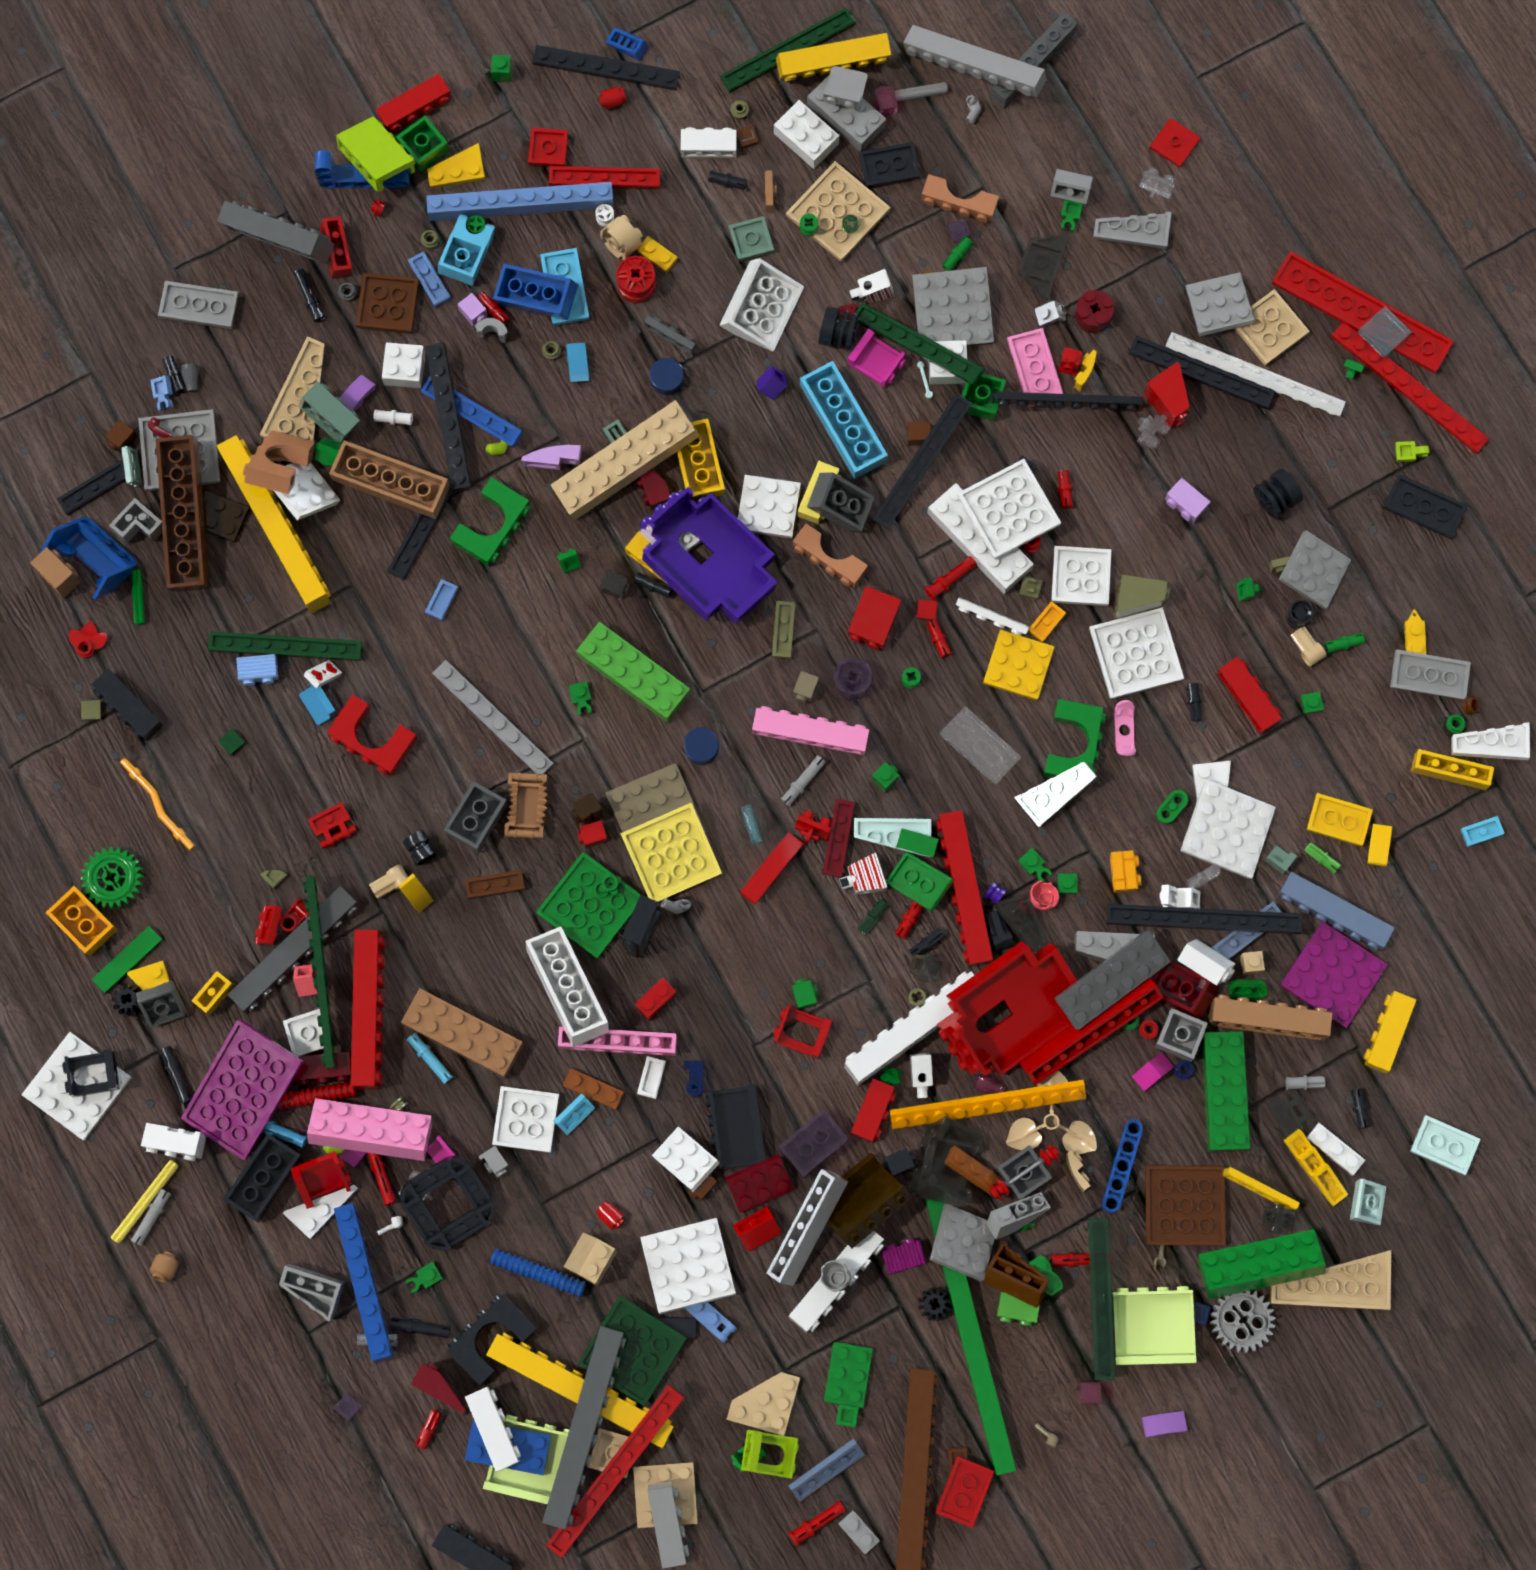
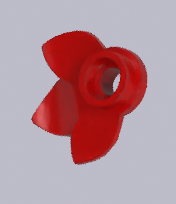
[69,621,107,658]

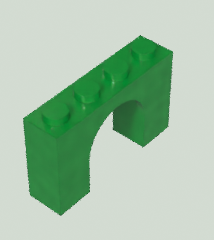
[450,477,531,567]
[1043,699,1106,778]

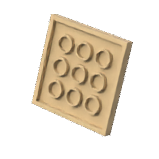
[786,161,890,262]

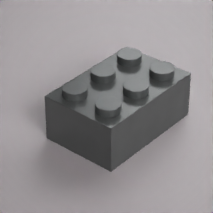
[807,472,874,531]
[444,781,508,853]

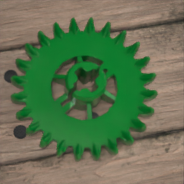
[80,846,144,910]

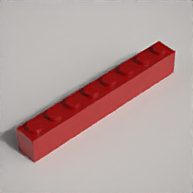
[936,810,993,967]
[1019,977,1163,1085]

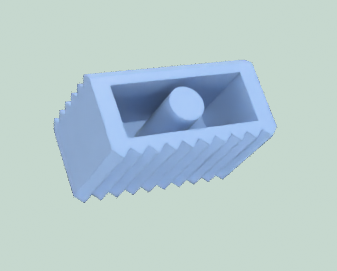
[237,654,279,686]

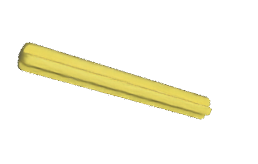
[111,1160,179,1243]

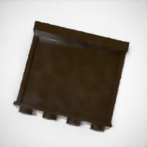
[827,1153,913,1249]

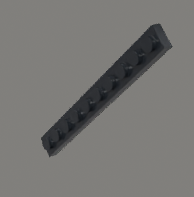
[1106,904,1303,934]

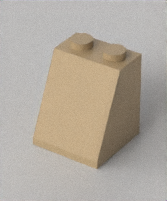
[564,1232,617,1286]

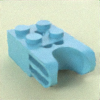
[438,214,495,286]

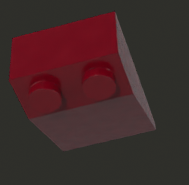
[1152,960,1219,1020]
[411,1362,469,1414]

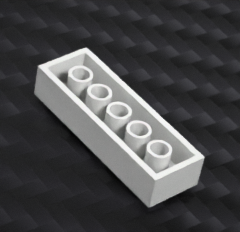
[927,483,1033,594]
[525,927,609,1047]
[789,1231,884,1333]

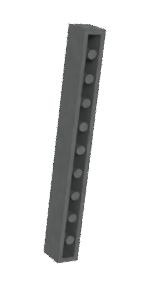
[542,1326,626,1530]

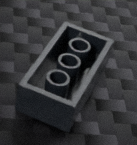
[223,1134,303,1223]

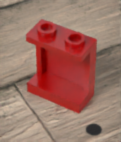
[291,1151,352,1209]

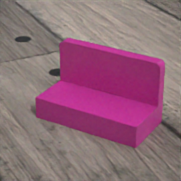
[427,1136,455,1180]

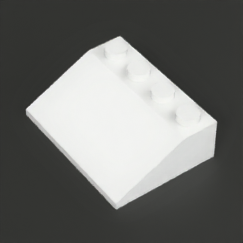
[719,258,804,351]

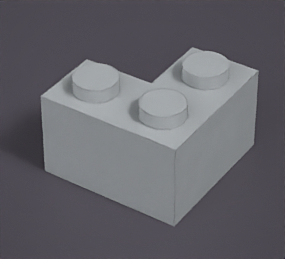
[109,498,163,543]

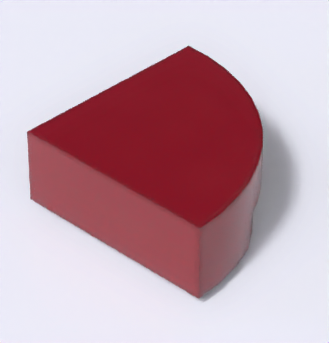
[838,304,859,320]

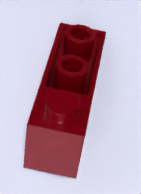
[636,469,671,511]

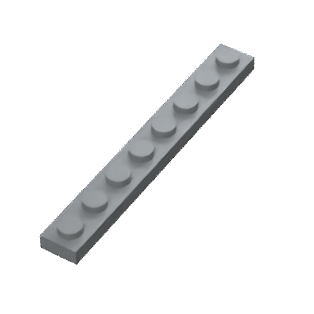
[432,660,554,774]

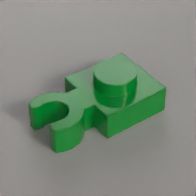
[1061,200,1083,233]
[568,681,592,717]
[1018,848,1052,882]
[406,1261,443,1293]

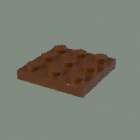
[356,273,419,333]

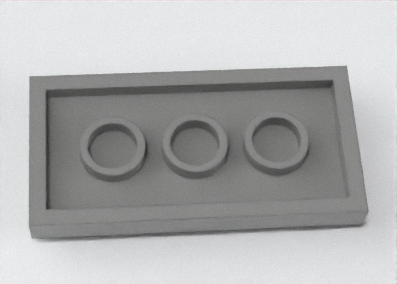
[158,281,239,329]
[1390,649,1471,700]

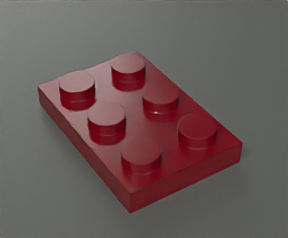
[725,1154,794,1213]

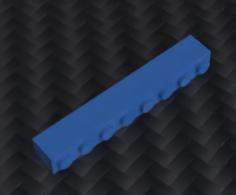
[334,1203,394,1364]

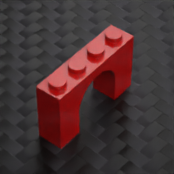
[327,694,418,776]

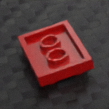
[935,1456,995,1528]

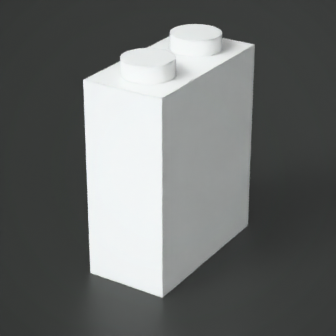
[1177,939,1235,985]

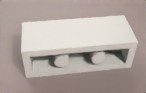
[681,127,737,158]

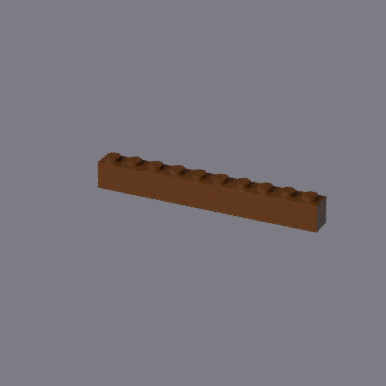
[896,1368,938,1570]

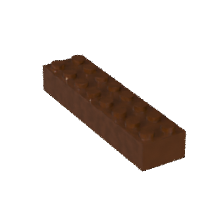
[156,435,210,591]

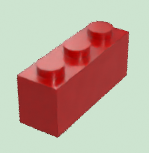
[320,216,352,279]
[850,1078,896,1143]

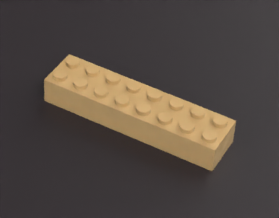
[551,400,700,520]

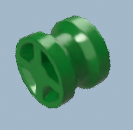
[800,214,818,236]
[467,215,486,234]
[902,667,921,689]

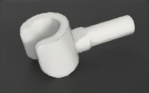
[377,1216,403,1235]

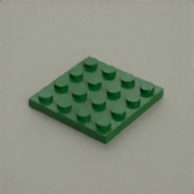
[536,852,640,960]

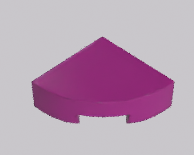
[339,1150,367,1168]

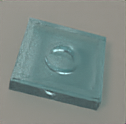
[1358,306,1411,358]

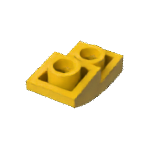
[1074,349,1096,392]
[1367,824,1392,866]

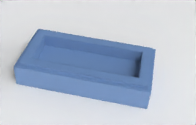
[425,579,459,621]

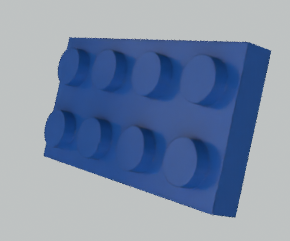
[465,1420,552,1476]

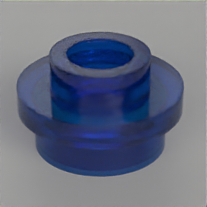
[1174,1060,1194,1080]

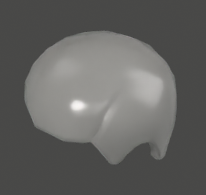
[821,1260,851,1292]

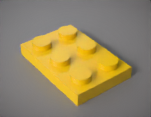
[1306,793,1373,847]

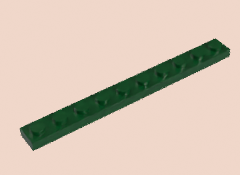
[303,875,336,1071]

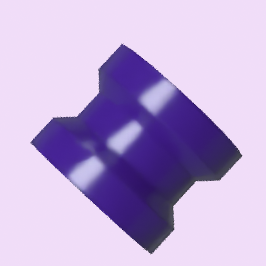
[984,882,1007,906]

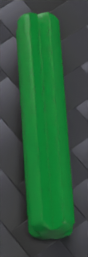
[131,570,145,625]

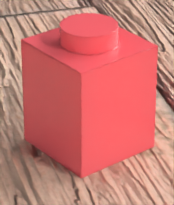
[293,964,318,997]

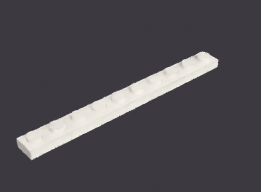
[1166,332,1346,416]

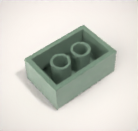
[298,381,360,443]

